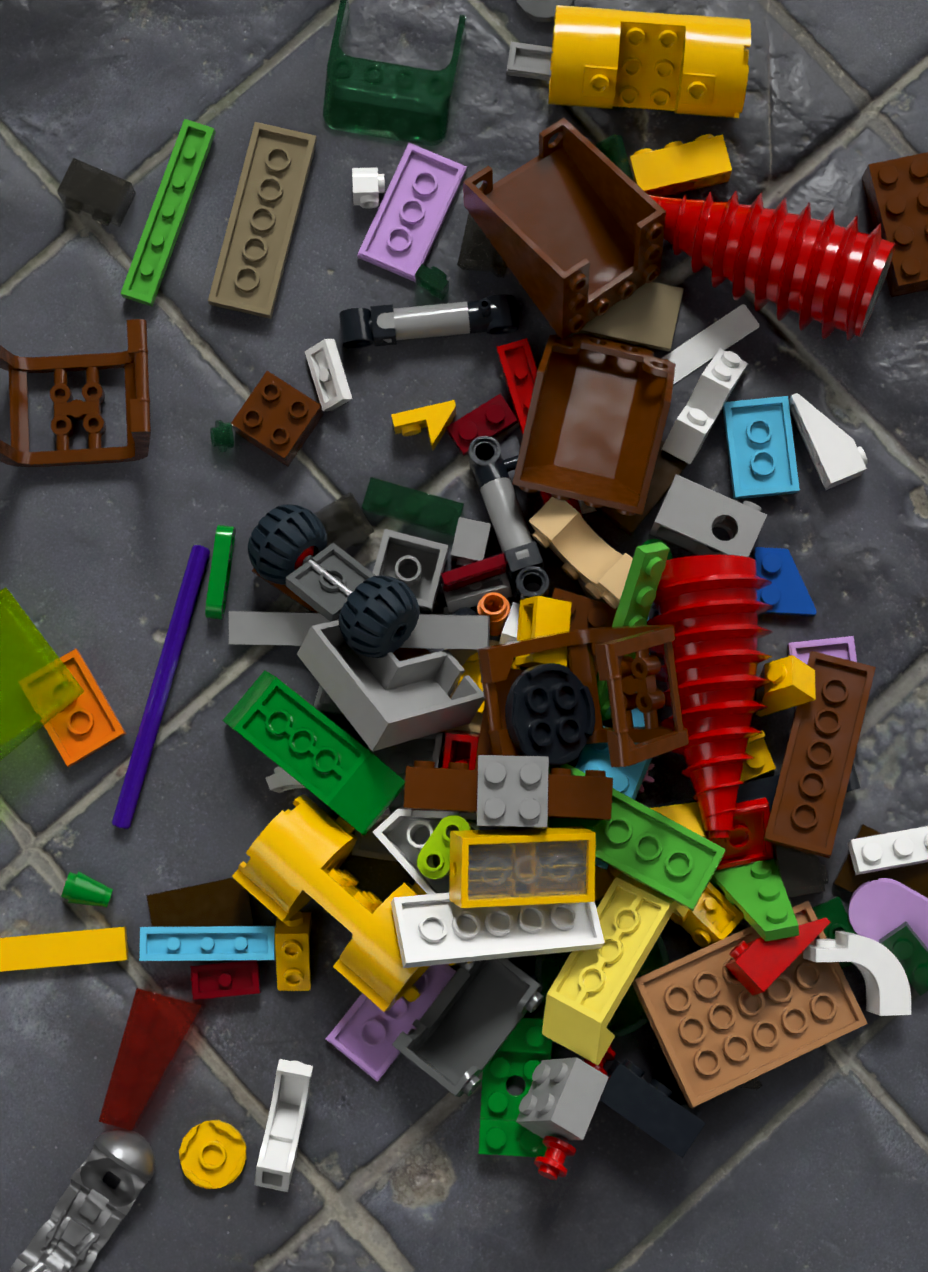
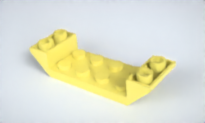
[542,873,689,1066]

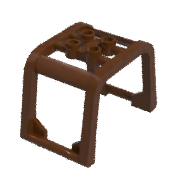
[0,319,151,467]
[477,624,689,767]

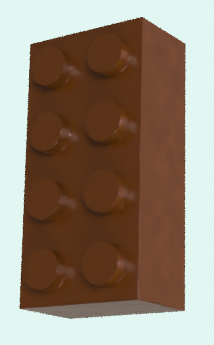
[862,152,928,297]

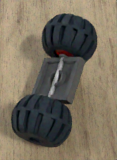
[248,504,420,658]

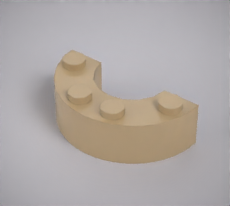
[529,497,633,609]

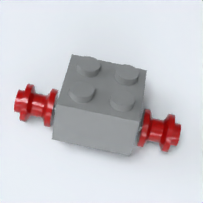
[516,1044,616,1180]

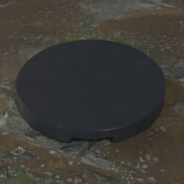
[505,663,595,766]

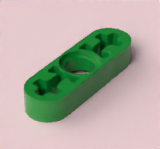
[205,525,236,620]

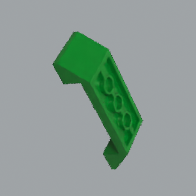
[222,670,405,836]

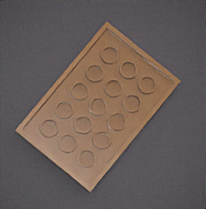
[632,900,868,1108]

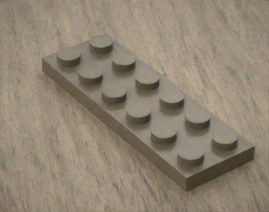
[208,122,317,319]

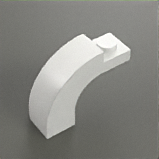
[803,931,911,1016]

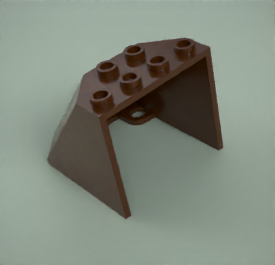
[512,333,676,516]

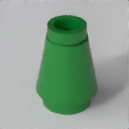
[61,871,113,908]

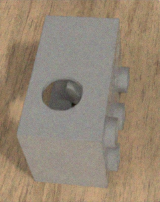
[649,474,767,557]

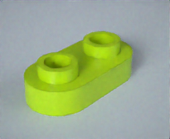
[417,815,471,880]

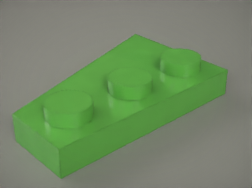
[710,859,799,941]

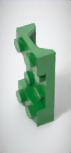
[478,1018,552,1157]

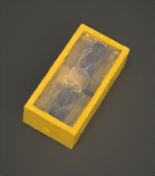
[449,826,596,908]

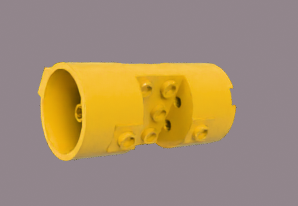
[548,5,751,118]
[232,794,430,1012]

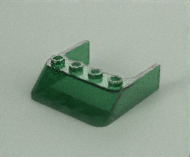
[323,0,467,146]

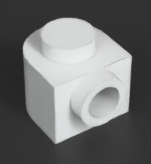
[352,167,385,209]

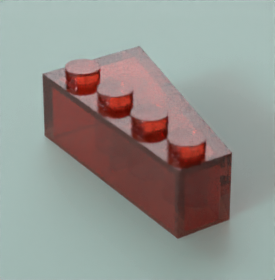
[99,987,206,1131]

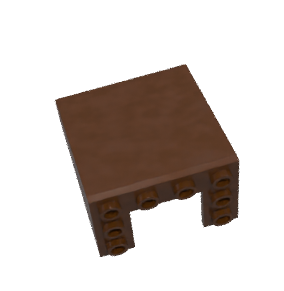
[463,118,666,339]

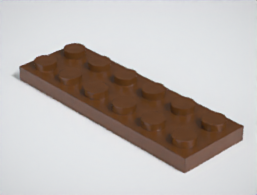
[763,651,876,858]

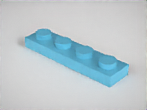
[139,926,276,961]

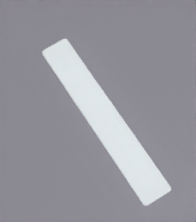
[661,304,759,384]

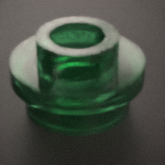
[210,420,234,452]

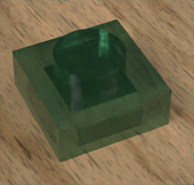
[415,264,449,300]

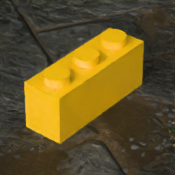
[627,134,732,197]

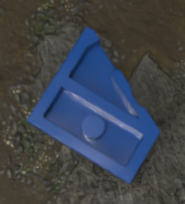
[753,547,816,616]

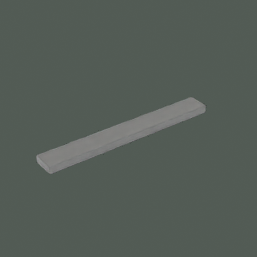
[229,611,490,649]

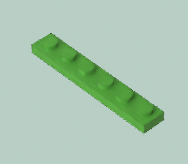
[120,119,216,307]
[596,542,670,721]

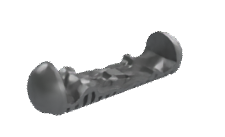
[8,1129,155,1272]

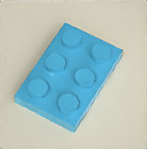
[723,396,800,499]

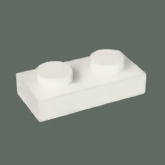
[305,339,352,411]

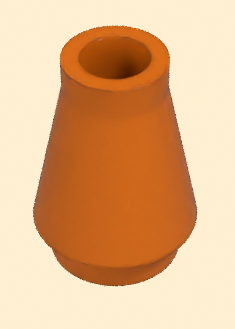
[477,592,510,636]

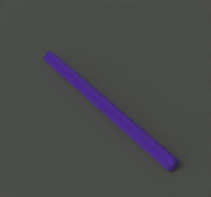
[112,545,210,829]

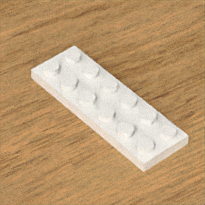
[391,886,605,968]

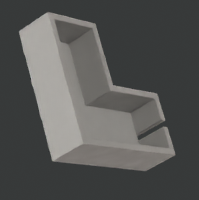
[297,620,484,751]

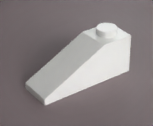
[789,393,868,490]

